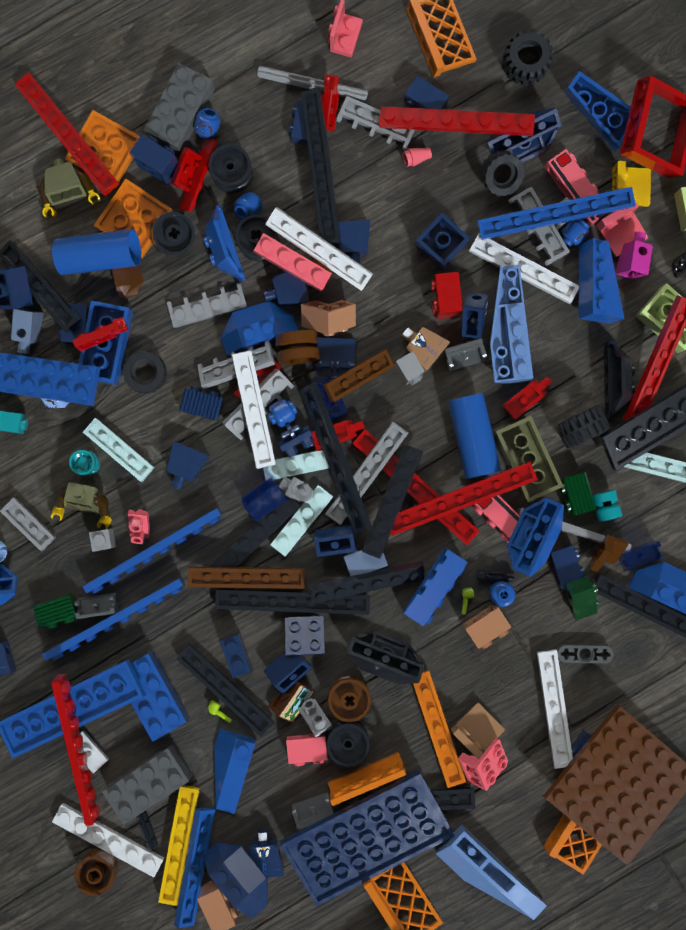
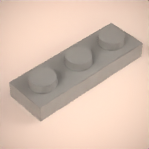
[0,497,56,551]

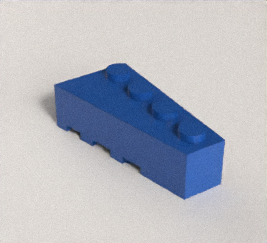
[565,71,631,152]
[579,238,624,324]
[403,548,468,626]

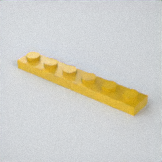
[158,785,200,906]

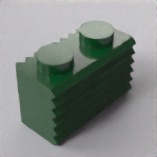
[560,472,596,515]
[566,576,599,621]
[32,593,78,630]

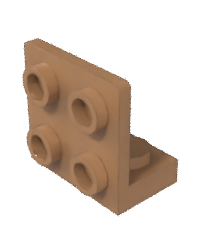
[451,702,505,760]

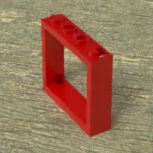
[620,76,686,178]

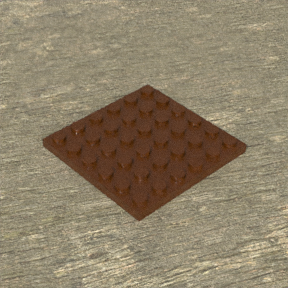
[543,704,686,866]

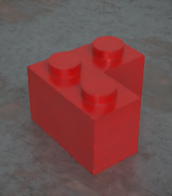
[431,272,463,320]

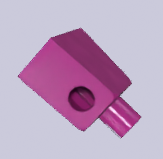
[615,232,653,279]

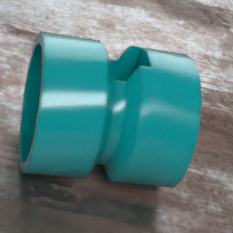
[69,450,100,476]
[592,489,623,522]

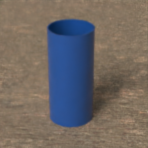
[52,229,141,275]
[448,394,501,479]

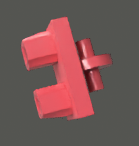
[128,509,150,544]

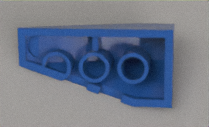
[214,728,257,814]

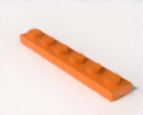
[413,670,466,788]

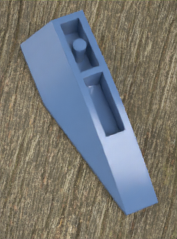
[490,265,533,384]
[435,824,547,920]

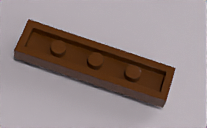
[323,349,394,402]

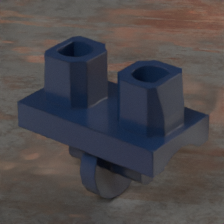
[278,423,314,457]

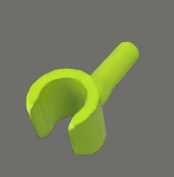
[461,587,474,615]
[208,700,232,723]

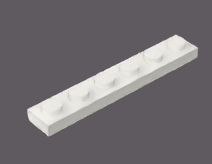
[265,207,373,291]
[469,233,579,304]
[231,350,276,469]
[537,649,573,769]
[52,803,164,877]

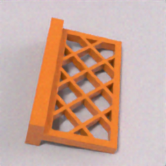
[406,0,477,78]
[328,752,407,806]
[543,814,602,875]
[362,862,443,930]

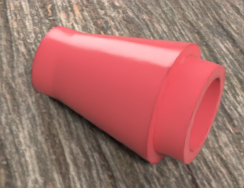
[402,147,432,168]

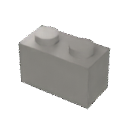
[394,351,425,386]

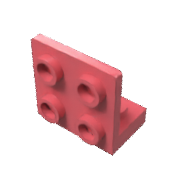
[328,0,363,58]
[596,201,648,257]
[458,738,508,791]

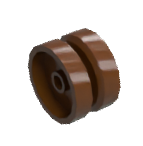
[275,330,320,365]
[328,675,371,722]

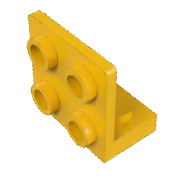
[612,161,651,207]

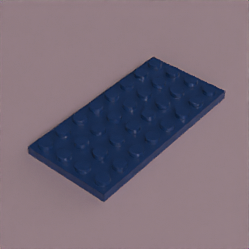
[280,770,455,906]

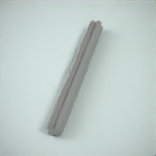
[257,66,368,102]

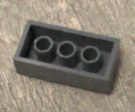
[144,63,215,155]
[102,743,192,825]

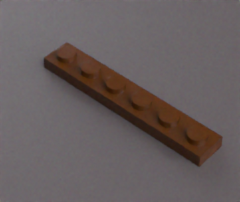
[188,566,305,589]

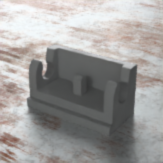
[443,338,487,372]
[74,592,119,619]
[292,792,335,830]

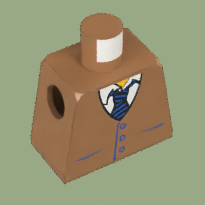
[401,327,450,373]

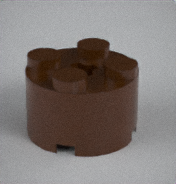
[74,849,119,896]

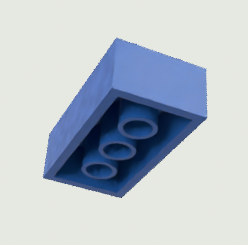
[78,301,133,386]
[131,651,190,742]

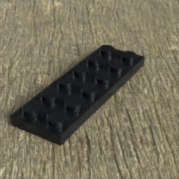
[599,384,686,471]

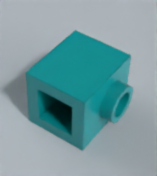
[0,411,28,434]

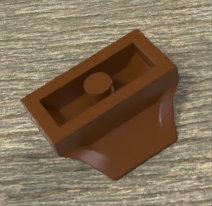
[112,265,144,299]

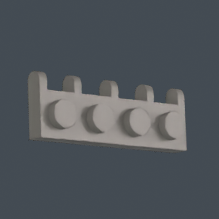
[336,96,415,151]
[508,187,570,266]
[167,282,247,328]
[197,340,275,389]
[222,368,294,440]

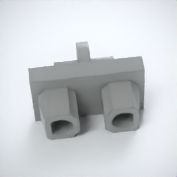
[279,477,313,502]
[298,699,332,737]

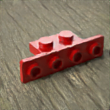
[170,139,218,212]

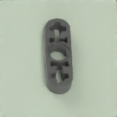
[556,644,614,663]

